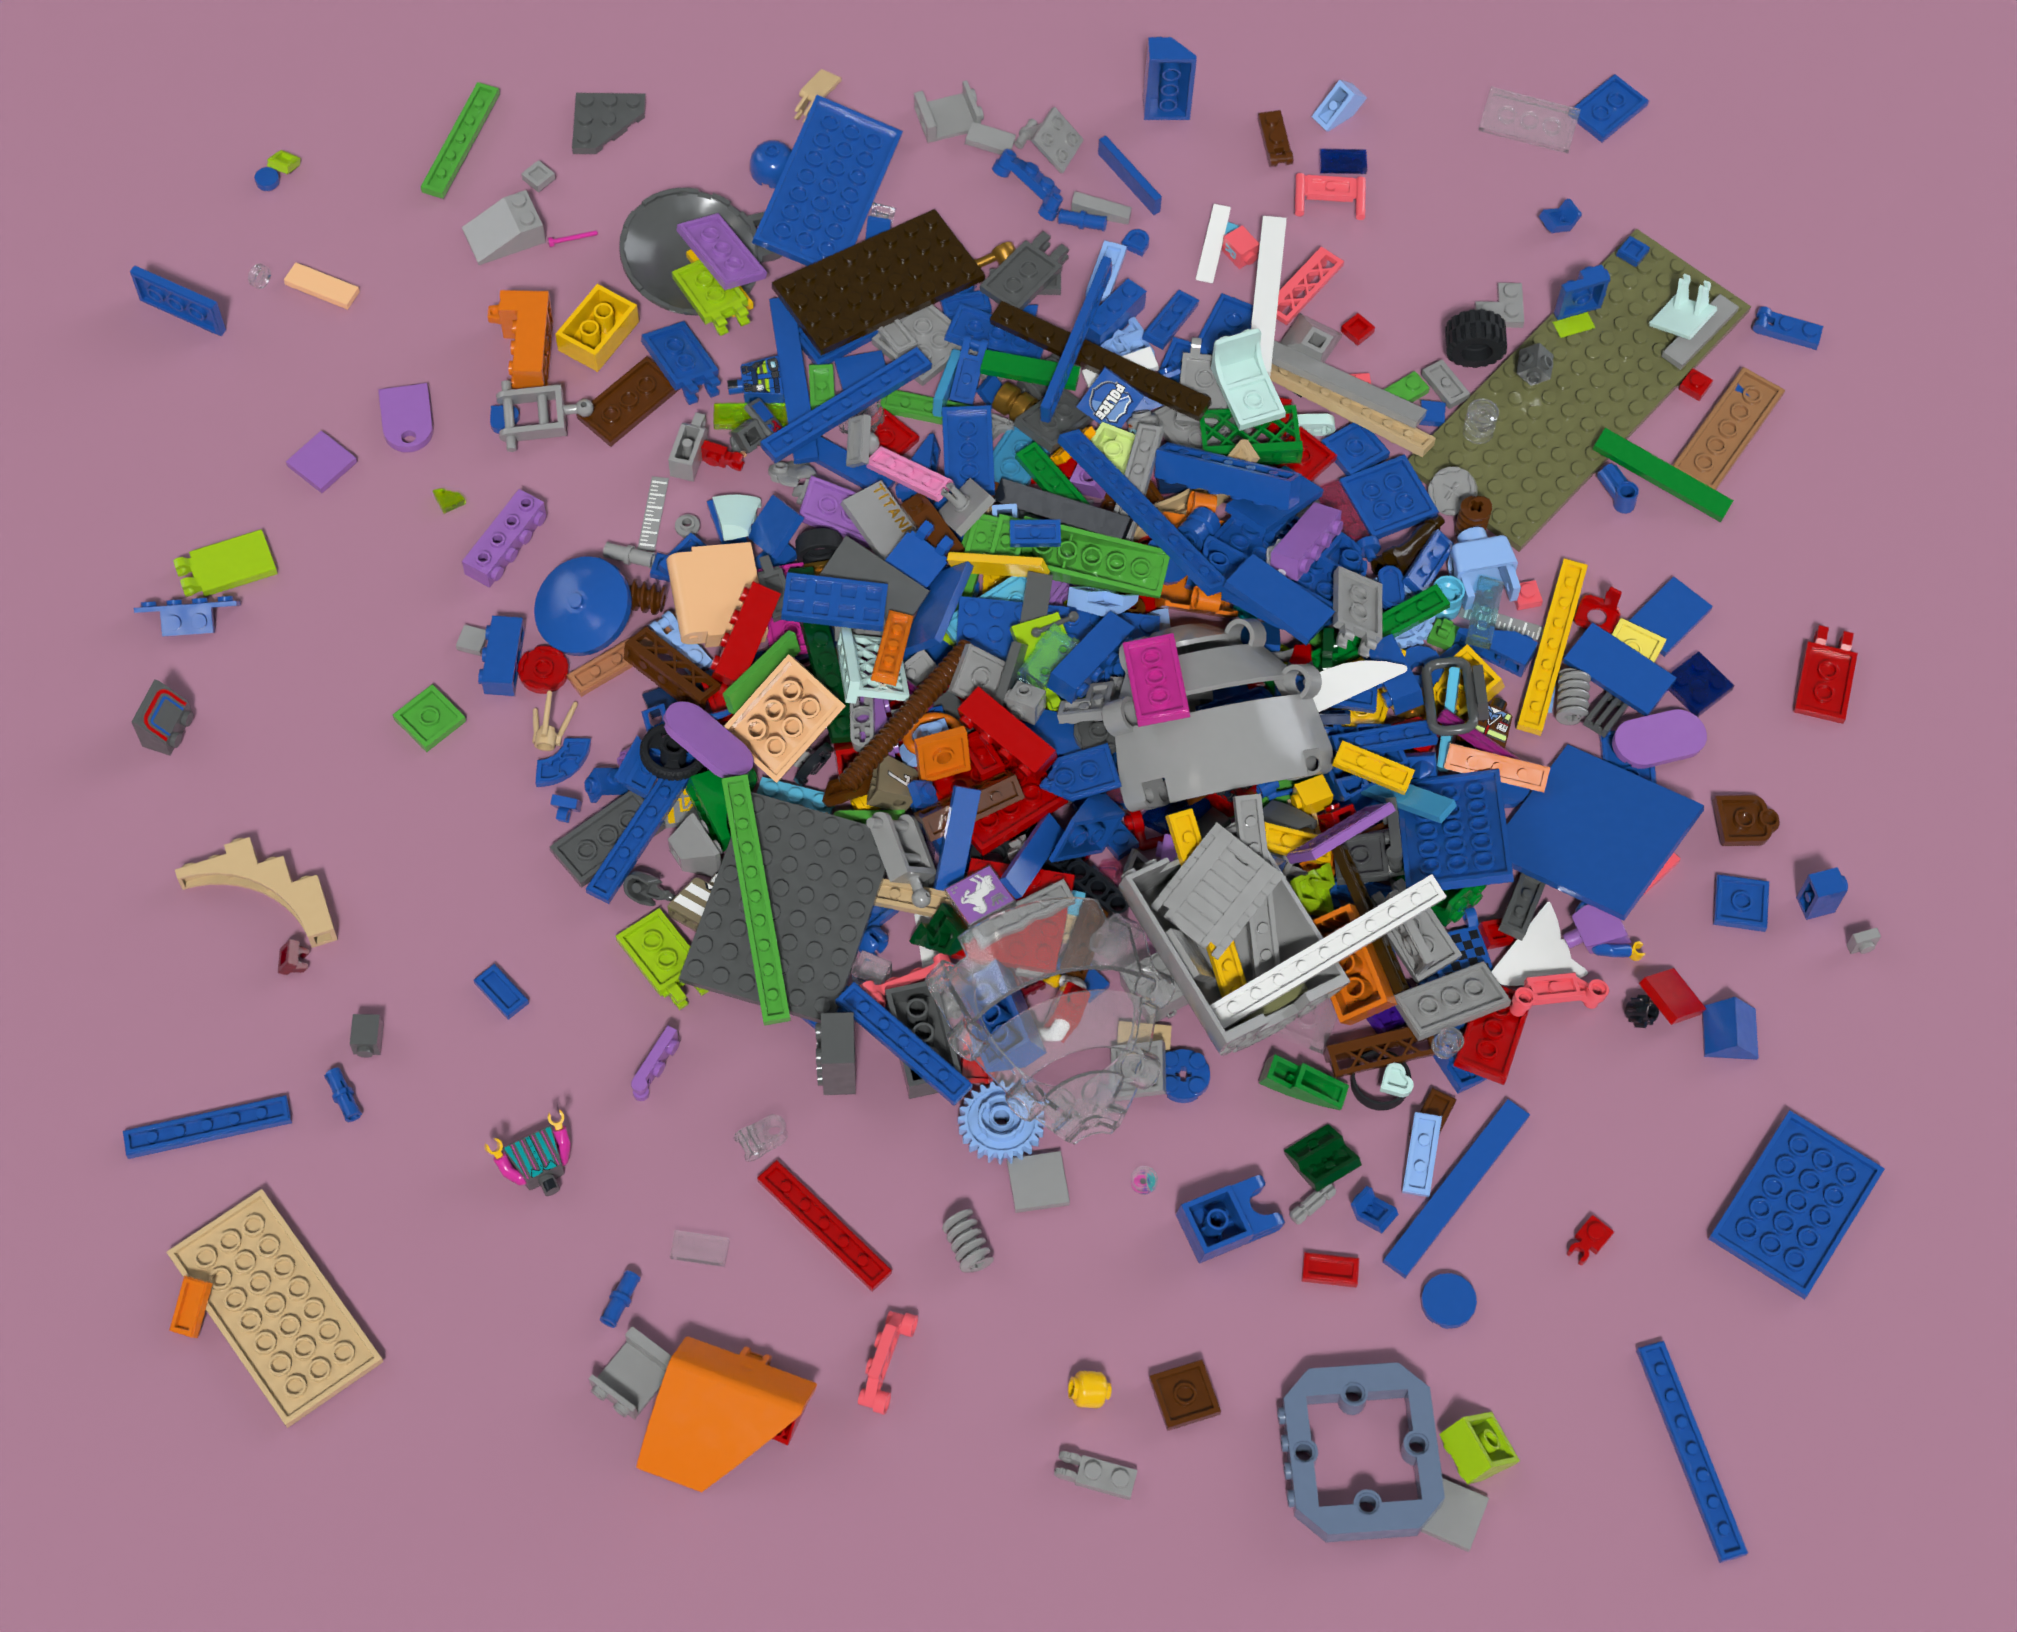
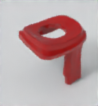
[1574,587,1622,634]

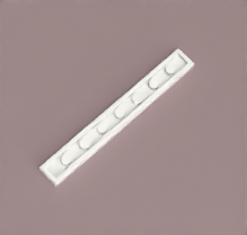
[1251,216,1287,377]

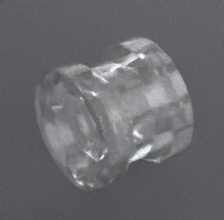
[1431,1027,1464,1059]

